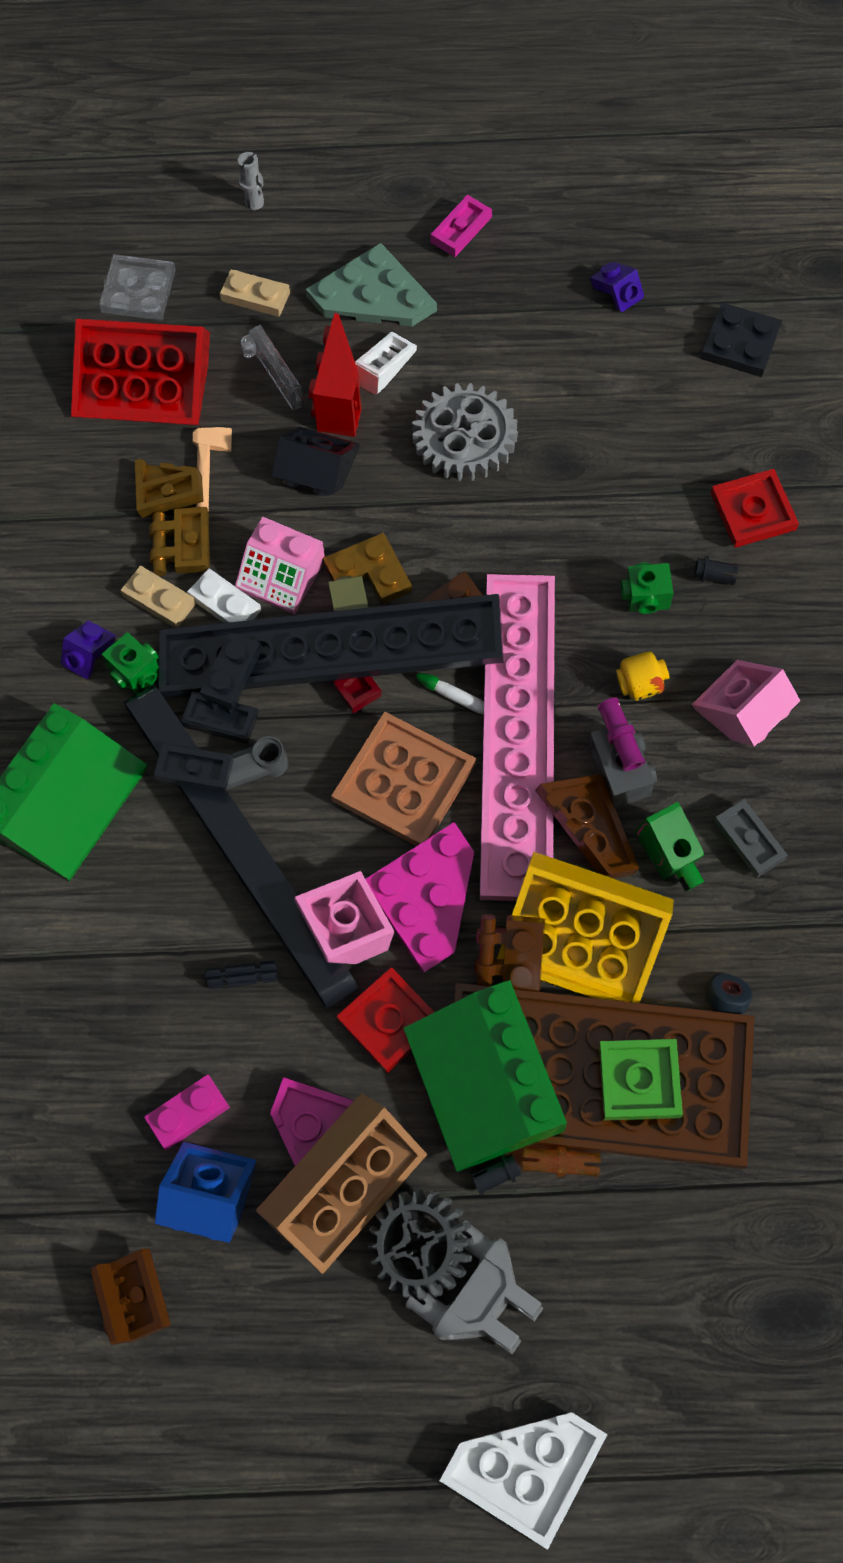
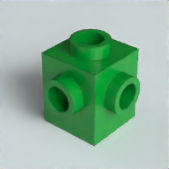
[620,562,673,614]
[102,632,159,695]

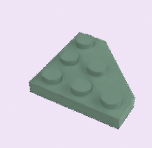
[306,243,437,327]

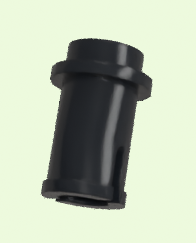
[694,555,739,585]
[470,1153,522,1195]

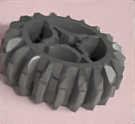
[367,1189,474,1300]

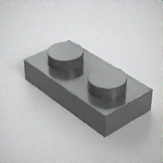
[714,799,788,878]

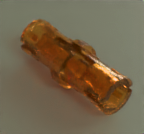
[521,1146,601,1178]

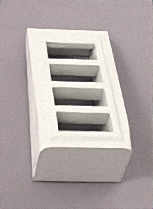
[355,332,417,395]

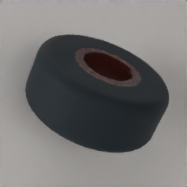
[706,974,752,1014]

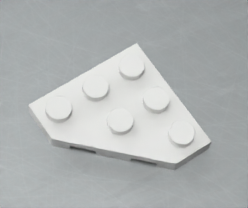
[440,1412,607,1550]

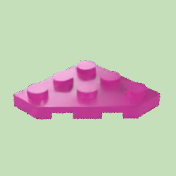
[366,822,474,973]
[270,1077,391,1166]

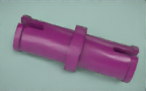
[597,697,645,771]

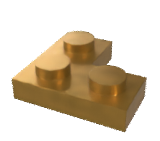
[323,533,412,605]

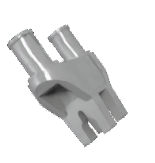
[406,1220,543,1354]

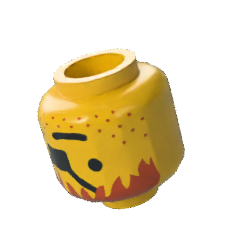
[616,651,670,701]

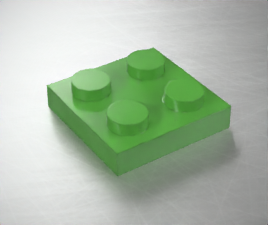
[599,1039,683,1120]

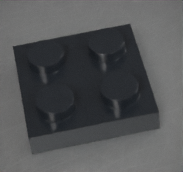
[701,302,782,377]

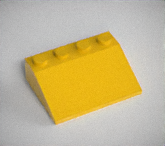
[497,852,674,1003]

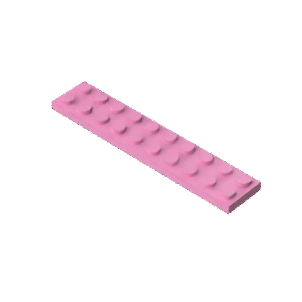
[480,574,555,901]

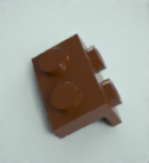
[90,1249,171,1345]

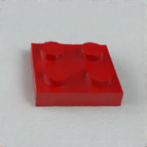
[710,469,799,548]
[336,967,434,1073]

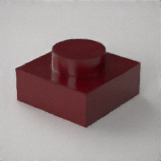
[334,676,382,714]

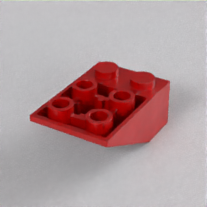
[309,313,362,437]

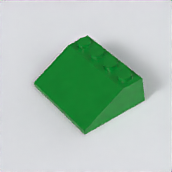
[0,703,148,882]
[404,980,567,1172]

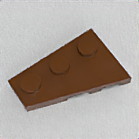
[535,774,640,879]

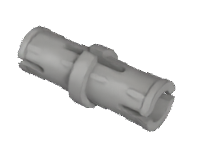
[238,152,264,210]

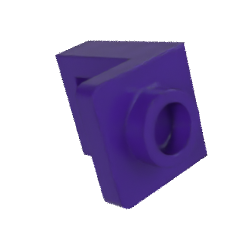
[590,262,644,312]
[60,621,116,679]

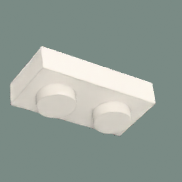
[187,568,262,623]

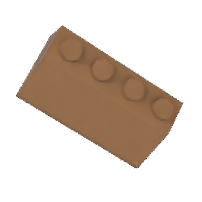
[256,1093,427,1274]

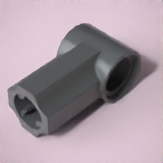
[226,736,289,790]

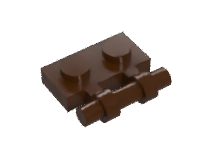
[474,914,545,992]

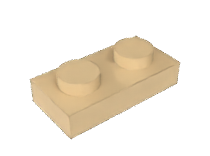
[220,269,290,317]
[120,565,196,628]

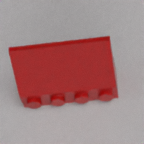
[71,319,210,426]

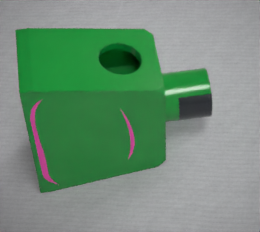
[634,802,705,892]

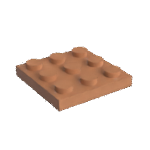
[331,712,476,846]

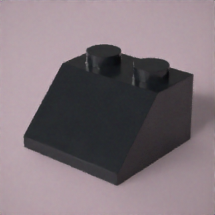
[272,426,360,496]

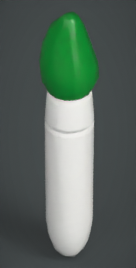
[416,673,484,715]

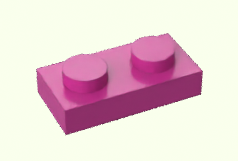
[430,195,492,257]
[144,1074,230,1151]

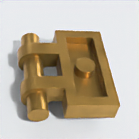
[149,507,210,576]

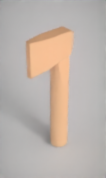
[192,427,232,512]

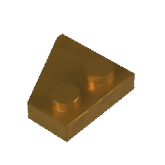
[135,459,204,518]

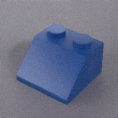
[155,1142,257,1243]

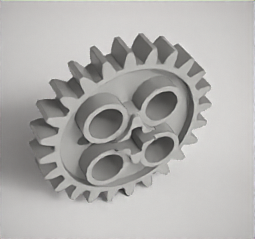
[412,383,518,481]

